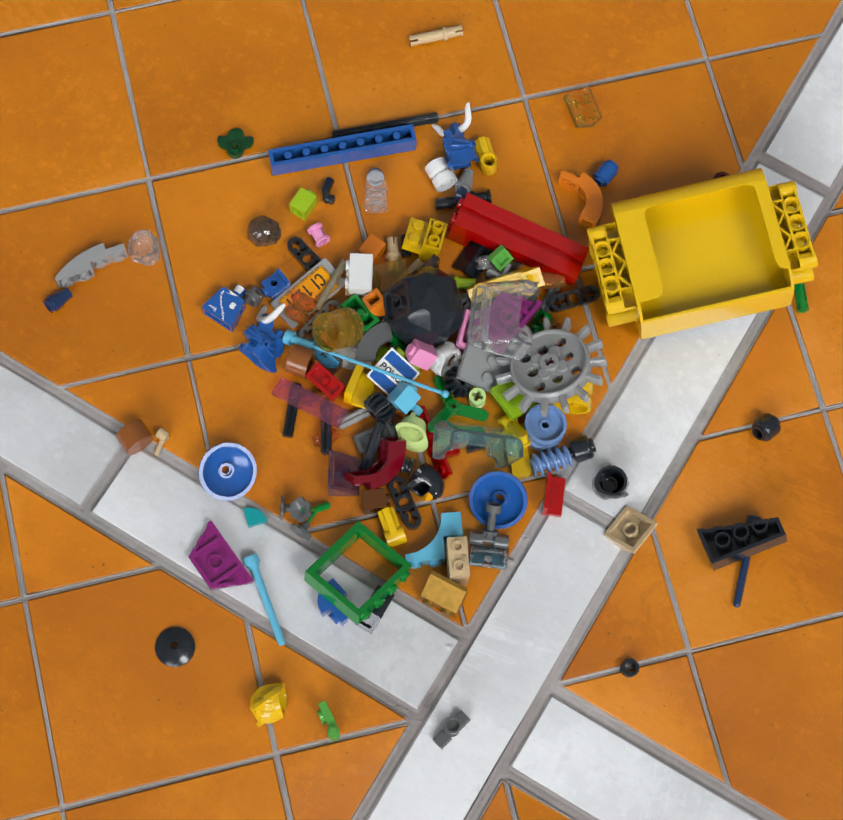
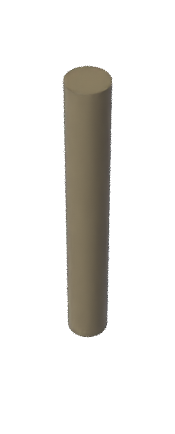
[314,259,346,310]

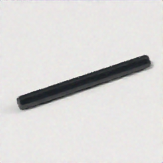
[332,112,439,138]

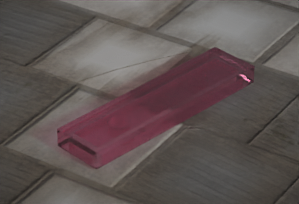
[272,377,348,428]

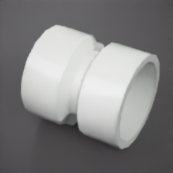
[425,157,458,192]

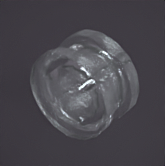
[475,255,493,269]

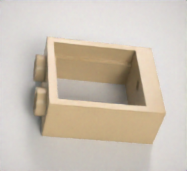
[445,536,470,586]

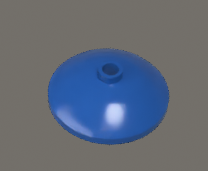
[198,442,257,501]
[469,471,528,529]

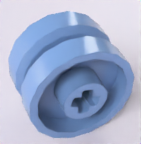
[523,404,567,452]

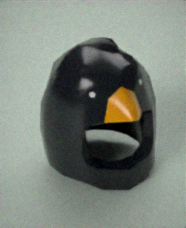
[406,463,445,501]

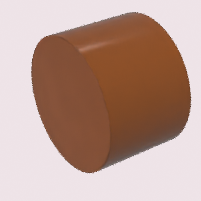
[285,343,316,379]
[116,419,154,455]

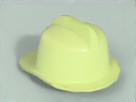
[395,412,428,452]

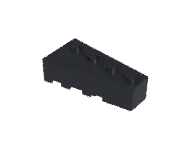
[697,517,787,571]

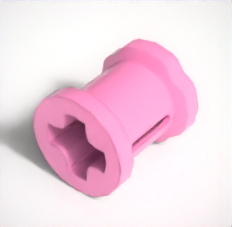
[307,222,331,247]

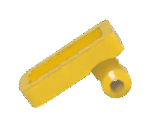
[507,440,532,479]

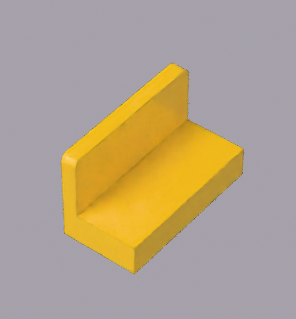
[343,364,376,409]

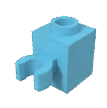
[387,381,423,417]

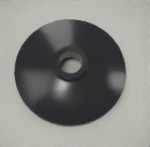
[155,627,195,667]

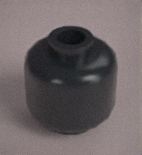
[752,413,781,442]
[568,435,597,463]

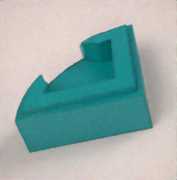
[243,508,268,528]

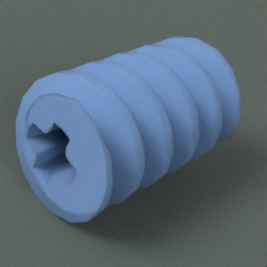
[530,445,573,478]

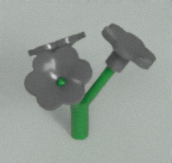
[280,496,331,541]

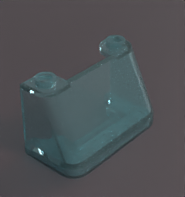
[433,420,524,468]

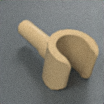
[154,428,169,456]

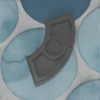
[356,322,392,362]

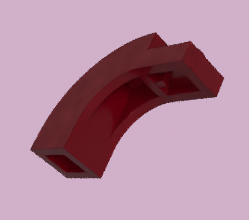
[345,436,406,490]

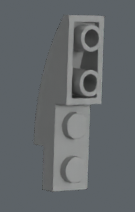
[55,243,128,288]

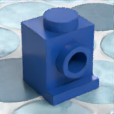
[261,268,291,301]

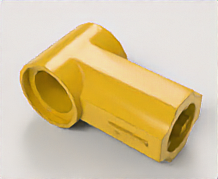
[475,136,497,176]
[377,507,407,547]

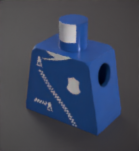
[202,284,246,333]

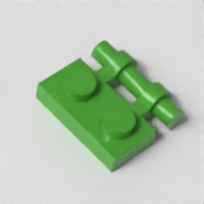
[317,701,340,741]

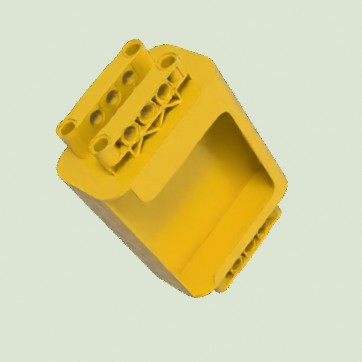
[587,168,818,340]

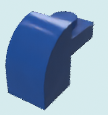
[317,578,348,626]

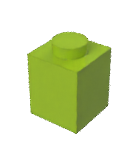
[289,187,317,221]

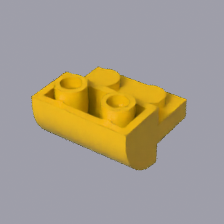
[401,217,448,260]

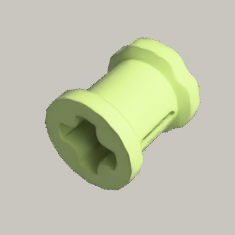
[468,388,486,409]

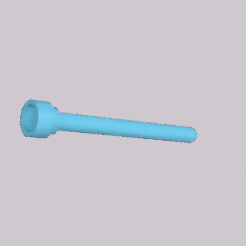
[243,554,285,646]

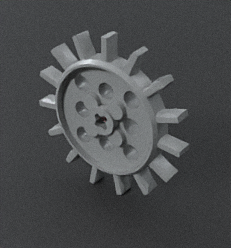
[495,317,607,417]

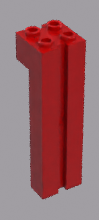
[446,192,589,286]

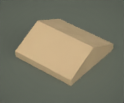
[603,506,658,554]

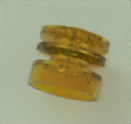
[312,307,364,352]

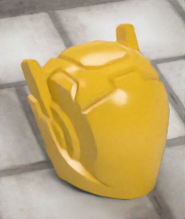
[250,682,287,727]

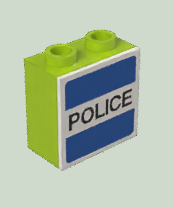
[366,347,422,396]

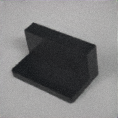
[452,240,493,280]

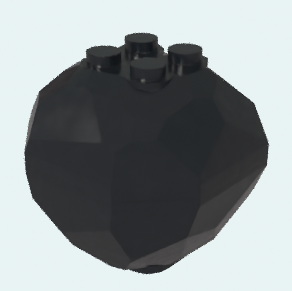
[383,265,463,346]

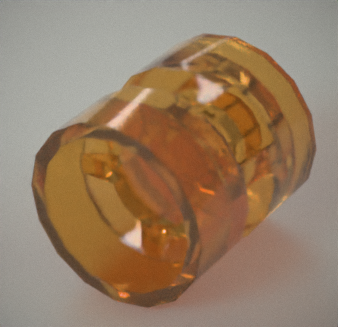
[283,290,318,326]

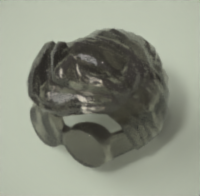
[247,215,281,247]

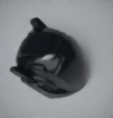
[592,465,629,500]

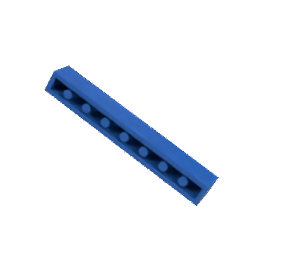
[268,124,417,176]

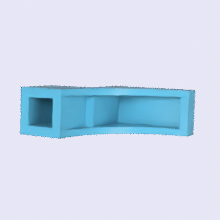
[405,512,463,569]

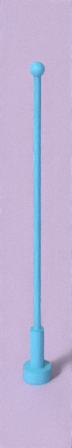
[282,329,449,398]

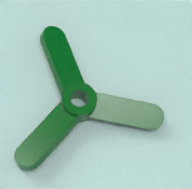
[428,375,489,432]

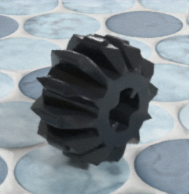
[442,366,473,398]
[364,392,395,423]

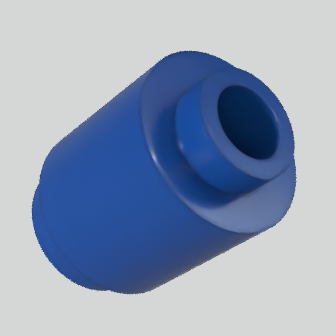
[592,160,619,187]

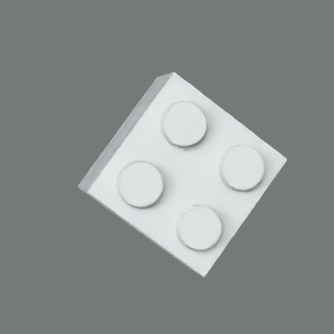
[345,253,373,301]

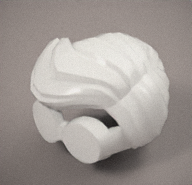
[429,341,462,376]

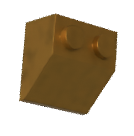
[420,570,468,617]

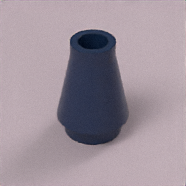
[43,288,73,313]

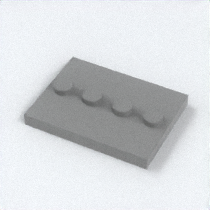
[456,308,527,394]

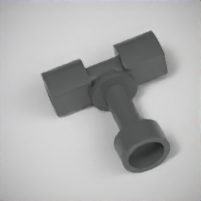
[469,502,509,549]
[432,710,471,749]

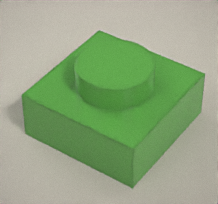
[487,245,514,271]

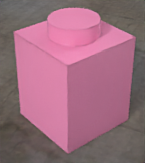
[405,339,438,371]

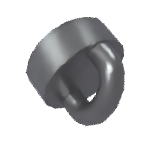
[366,168,385,187]
[243,286,263,308]

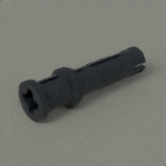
[435,189,492,210]

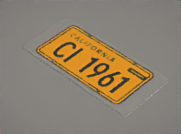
[271,258,345,329]

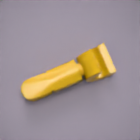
[497,415,531,447]

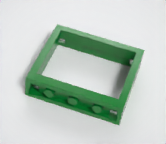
[304,521,412,625]

